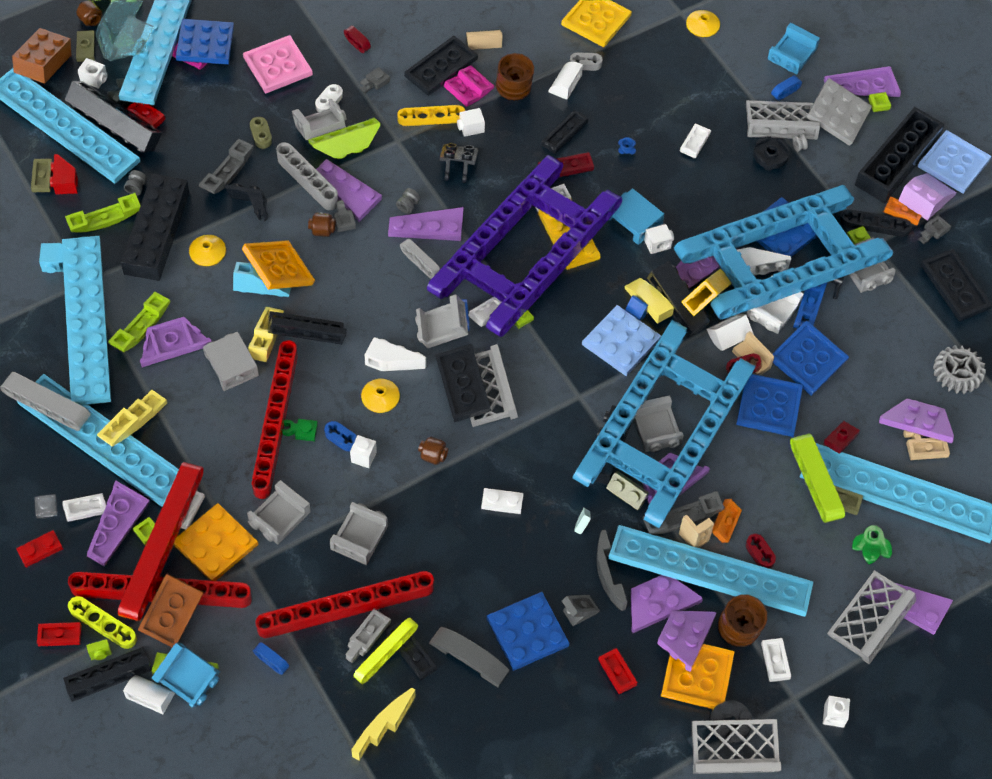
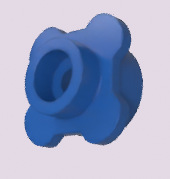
[618,137,636,154]

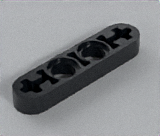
[840,209,912,237]

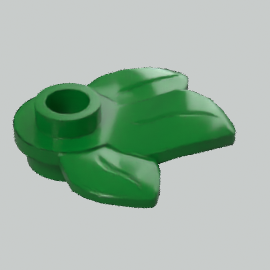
[852,525,892,565]

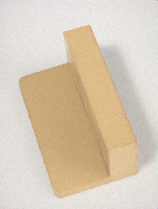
[466,30,502,50]
[732,331,774,376]
[679,515,714,548]

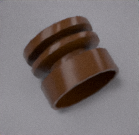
[495,53,534,100]
[718,595,767,647]

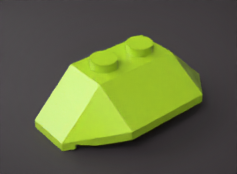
[308,118,380,159]

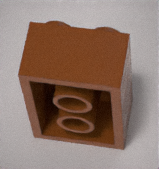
[12,28,72,84]

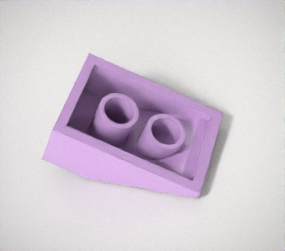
[898,173,957,221]

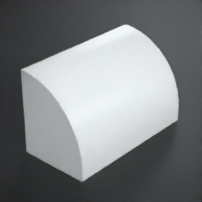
[549,62,583,99]
[707,314,754,351]
[123,675,175,714]

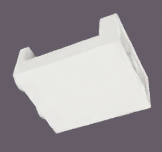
[746,276,804,334]

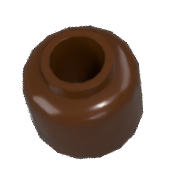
[76,0,102,26]
[308,212,336,237]
[418,436,449,465]

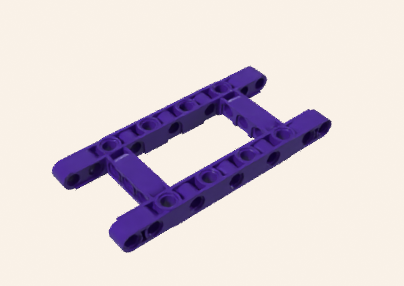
[427,155,623,337]

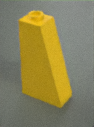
[682,269,732,316]

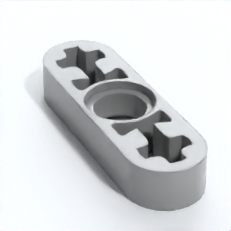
[400,239,440,279]

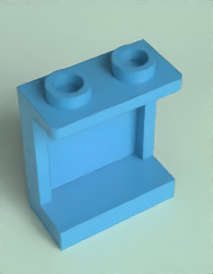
[768,22,820,75]
[609,188,664,245]
[151,643,220,707]

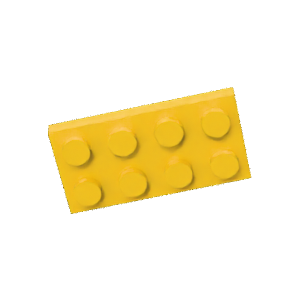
[538,199,600,270]

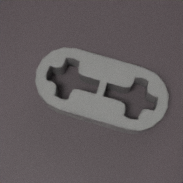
[570,53,603,71]

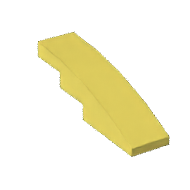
[97,390,167,447]
[351,688,416,761]

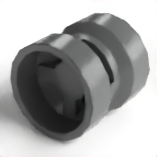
[124,170,147,196]
[396,188,420,214]

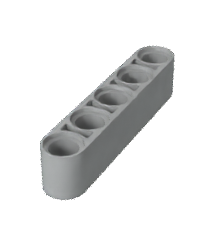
[276,142,338,210]
[0,372,91,431]

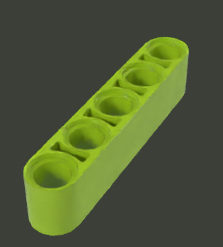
[790,433,845,523]

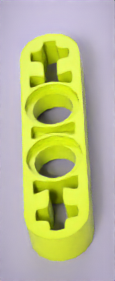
[68,596,137,649]
[354,618,418,684]

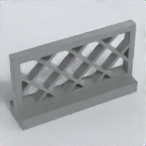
[746,100,820,140]
[470,344,518,427]
[827,570,916,664]
[692,719,781,774]

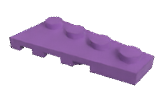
[824,66,901,97]
[388,207,463,241]
[676,256,721,288]
[864,578,953,635]

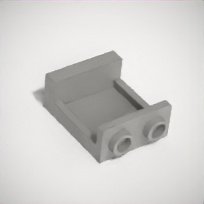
[292,99,347,140]
[849,237,896,293]
[415,295,468,348]
[203,332,259,391]
[634,395,684,452]
[247,480,311,545]
[330,502,388,565]

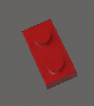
[127,102,165,128]
[16,530,63,568]
[37,622,82,646]
[598,648,638,694]

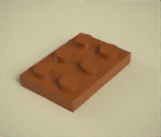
[138,574,204,648]

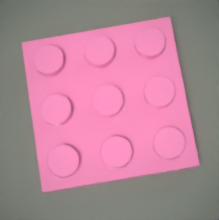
[243,35,313,94]

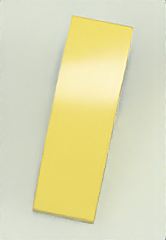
[625,278,674,324]
[248,307,284,362]

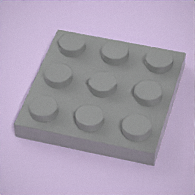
[806,78,872,146]

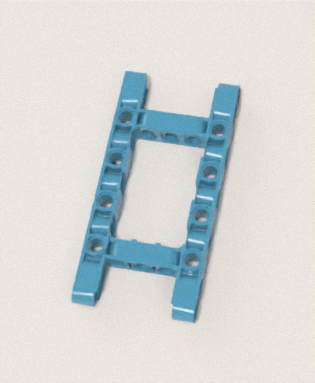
[674,185,893,319]
[572,320,756,528]

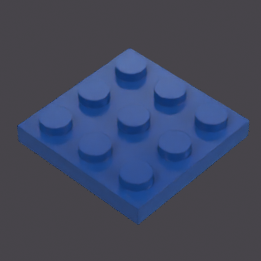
[176,19,234,64]
[757,197,817,257]
[772,320,849,396]
[736,374,803,437]
[487,592,569,671]

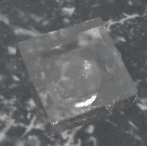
[35,494,57,518]

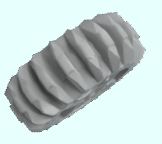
[933,345,986,394]

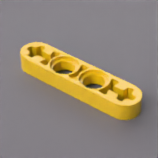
[397,105,465,126]

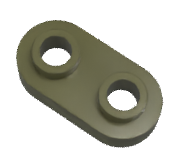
[250,117,272,149]

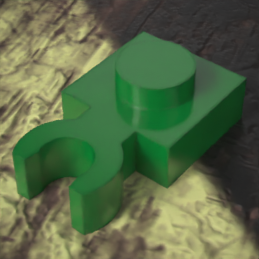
[282,419,318,441]

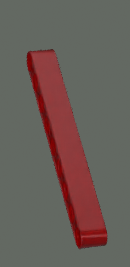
[252,340,298,499]
[118,462,204,621]
[255,571,434,638]
[68,572,252,608]

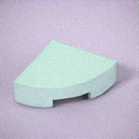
[575,508,591,534]

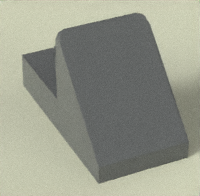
[562,595,600,626]

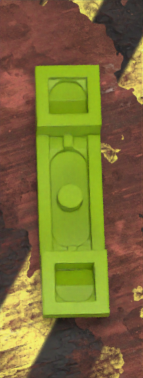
[65,193,140,233]
[108,292,170,352]

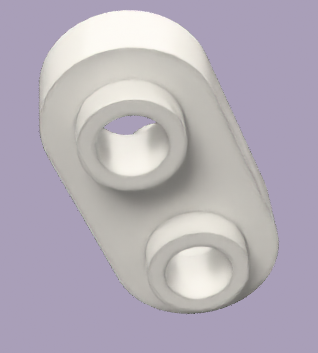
[315,84,343,112]

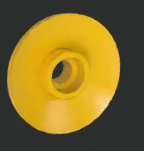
[686,10,720,37]
[189,235,226,266]
[361,379,400,413]

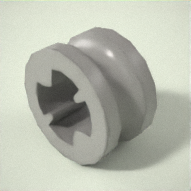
[793,134,808,152]

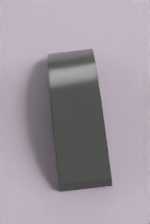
[199,139,254,194]
[643,491,724,535]
[597,530,627,611]
[429,627,509,687]

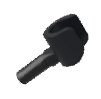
[831,277,844,299]

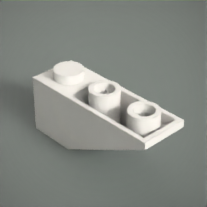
[737,247,791,275]
[364,337,426,371]

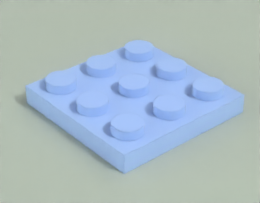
[918,130,992,194]
[582,305,661,376]

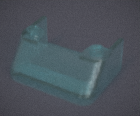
[96,0,154,61]

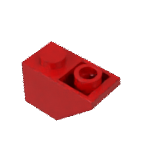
[50,154,78,194]

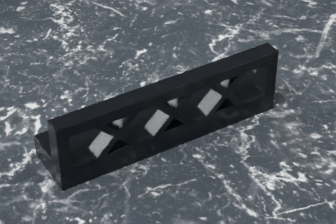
[268,311,347,345]
[63,647,152,702]

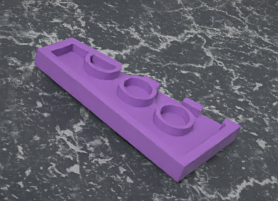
[316,159,382,222]
[87,481,150,566]

